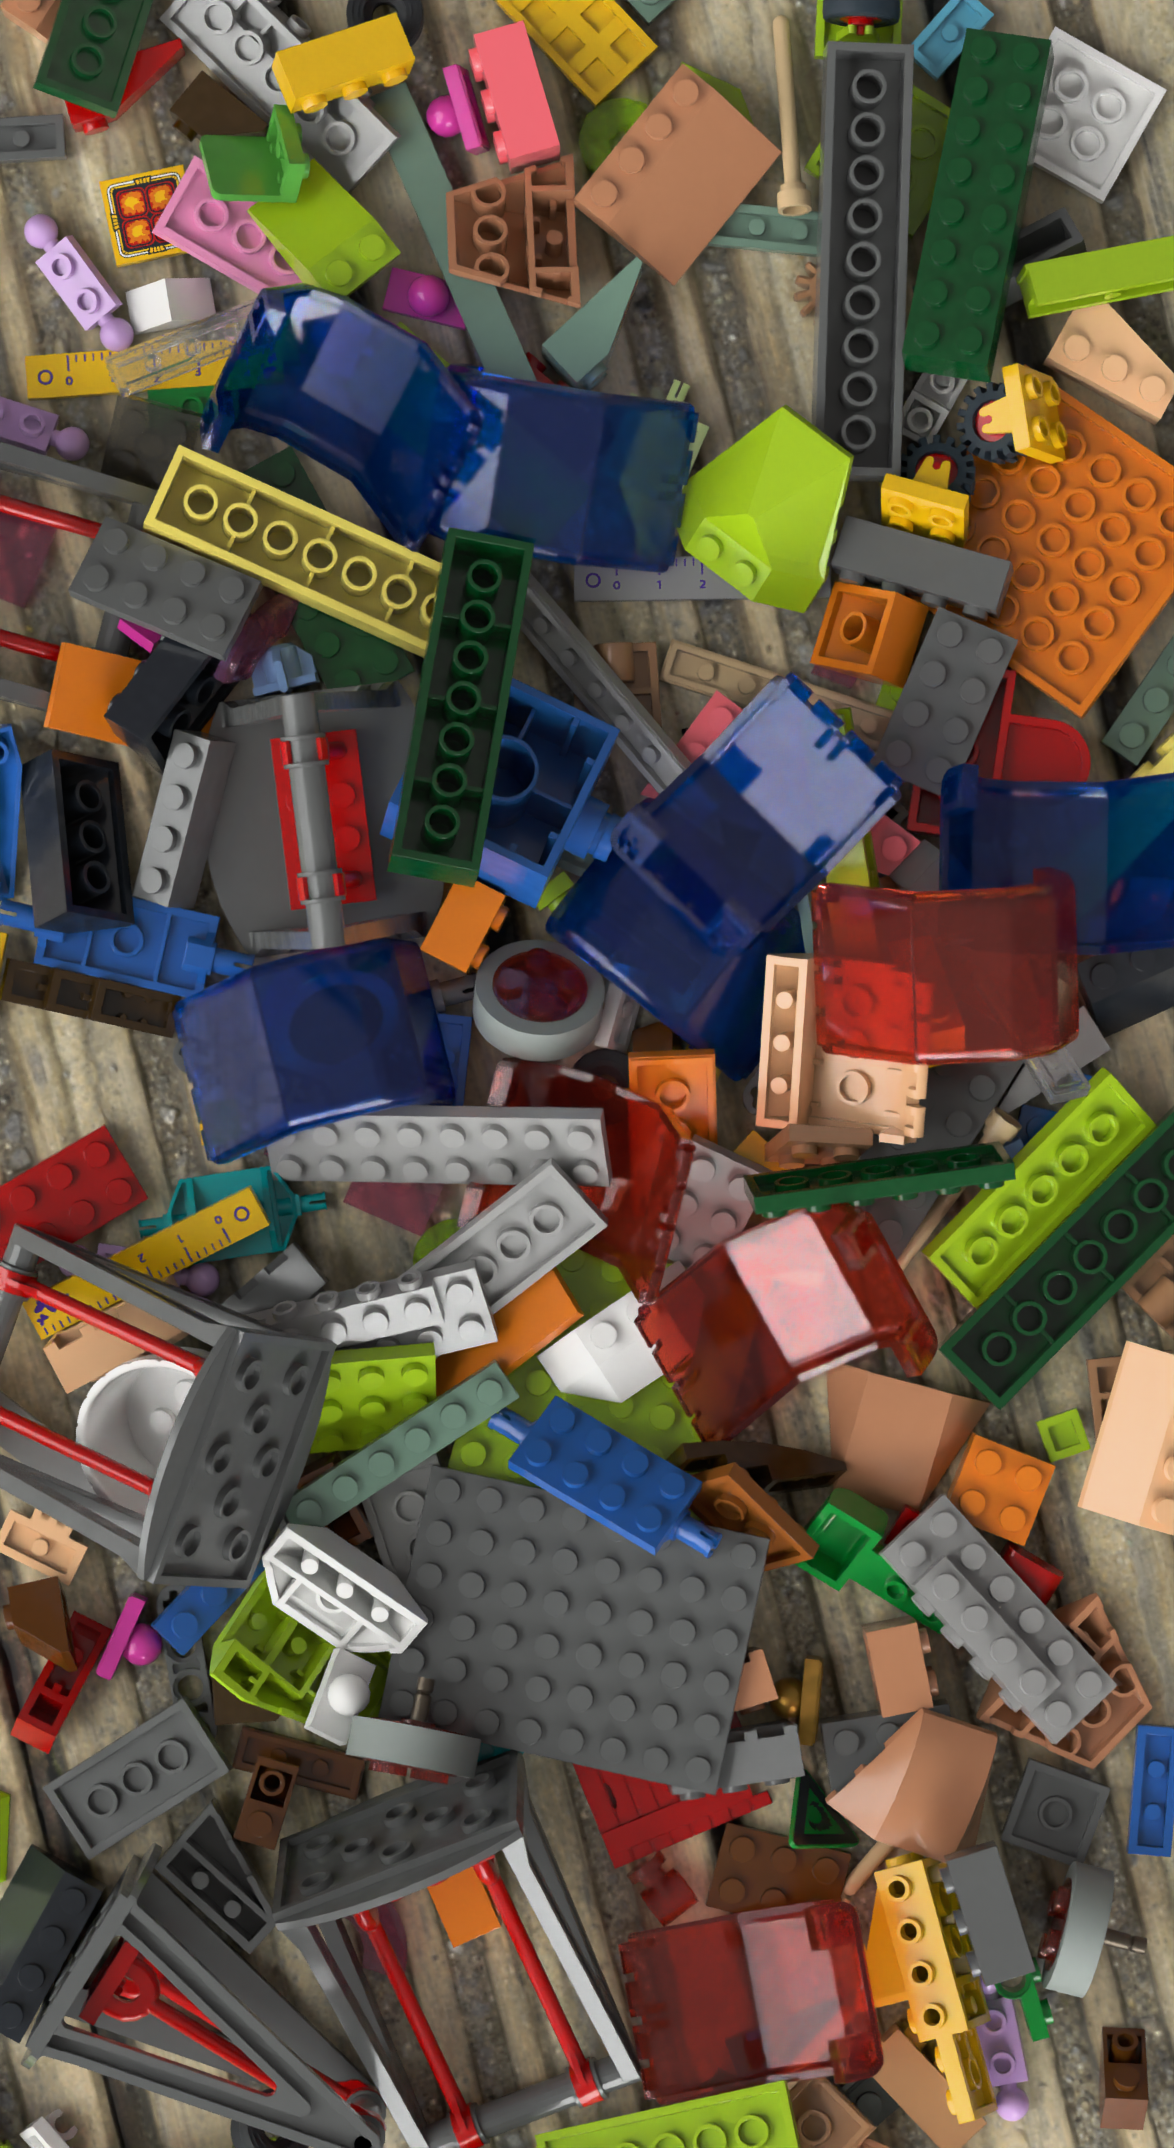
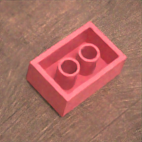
[468,20,560,174]

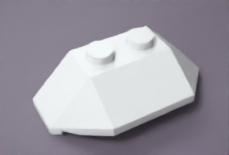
[537,1260,703,1403]
[262,1523,428,1654]

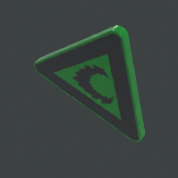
[788,1769,859,1849]

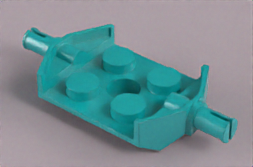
[138,1166,328,1264]

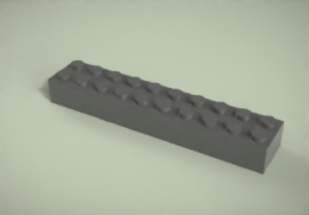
[811,41,914,482]

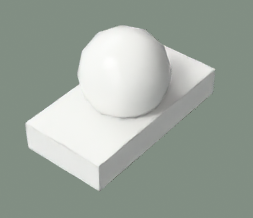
[304,1647,376,1746]

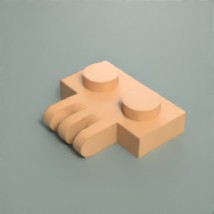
[0,1508,89,1586]

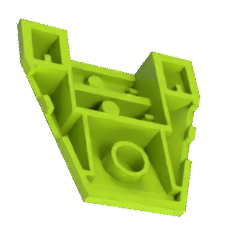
[670,404,854,613]
[209,1570,392,1740]

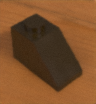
[169,71,269,142]

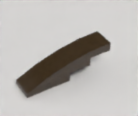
[0,958,182,1038]
[666,1440,847,1495]

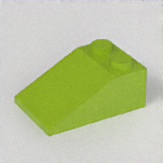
[247,158,401,313]

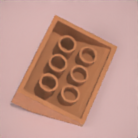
[574,63,782,286]

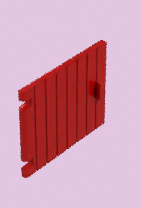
[572,1712,773,1869]

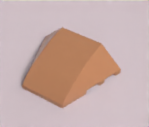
[446,153,581,309]
[825,1358,991,1511]
[976,1593,1152,1769]
[825,1708,998,1863]

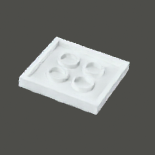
[1034,26,1167,204]

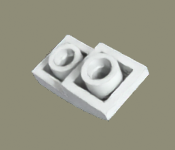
[902,373,968,444]

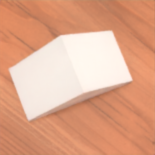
[125,278,217,335]

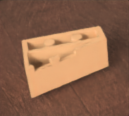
[1043,303,1174,425]
[43,1274,189,1394]

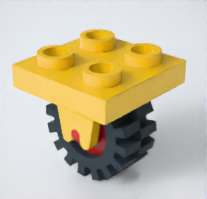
[956,363,1067,464]
[881,435,975,548]

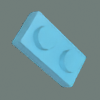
[912,0,994,82]

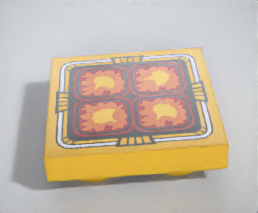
[99,164,187,268]

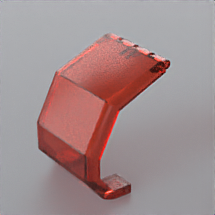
[811,867,1079,1066]
[457,1057,696,1305]
[634,1202,938,1442]
[618,1898,884,2105]

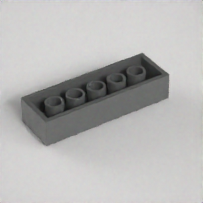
[818,999,1034,1266]

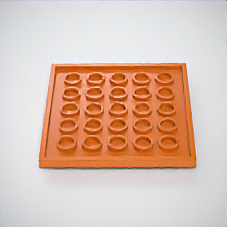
[905,364,1174,720]

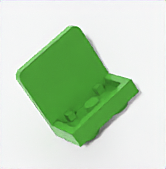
[199,104,310,203]

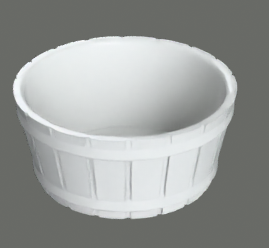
[76,1347,210,1516]

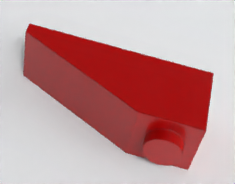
[64,38,186,135]
[10,1610,112,1754]

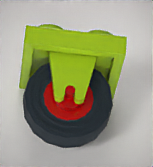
[814,0,903,60]

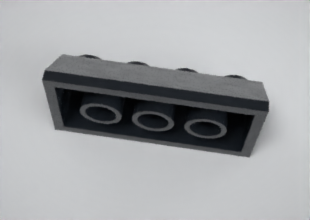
[104,612,268,775]
[21,749,135,934]
[1067,912,1174,1038]
[0,1844,107,2044]

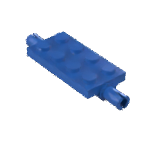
[0,897,255,1001]
[488,1395,722,1558]

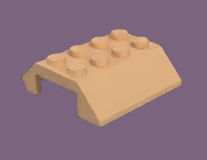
[756,953,935,1145]
[1077,1340,1174,1535]

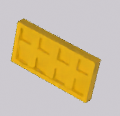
[494,0,658,108]

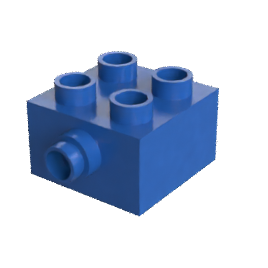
[380,678,626,909]

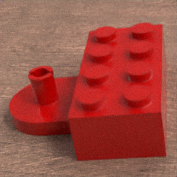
[907,670,1091,845]

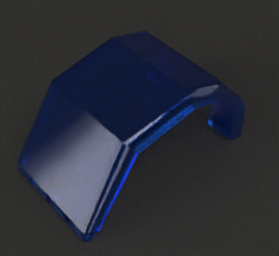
[200,283,483,552]
[420,363,699,573]
[610,671,905,958]
[938,763,1174,955]
[545,797,805,1081]
[172,937,455,1164]

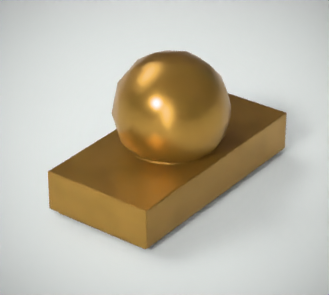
[769,1655,824,1746]

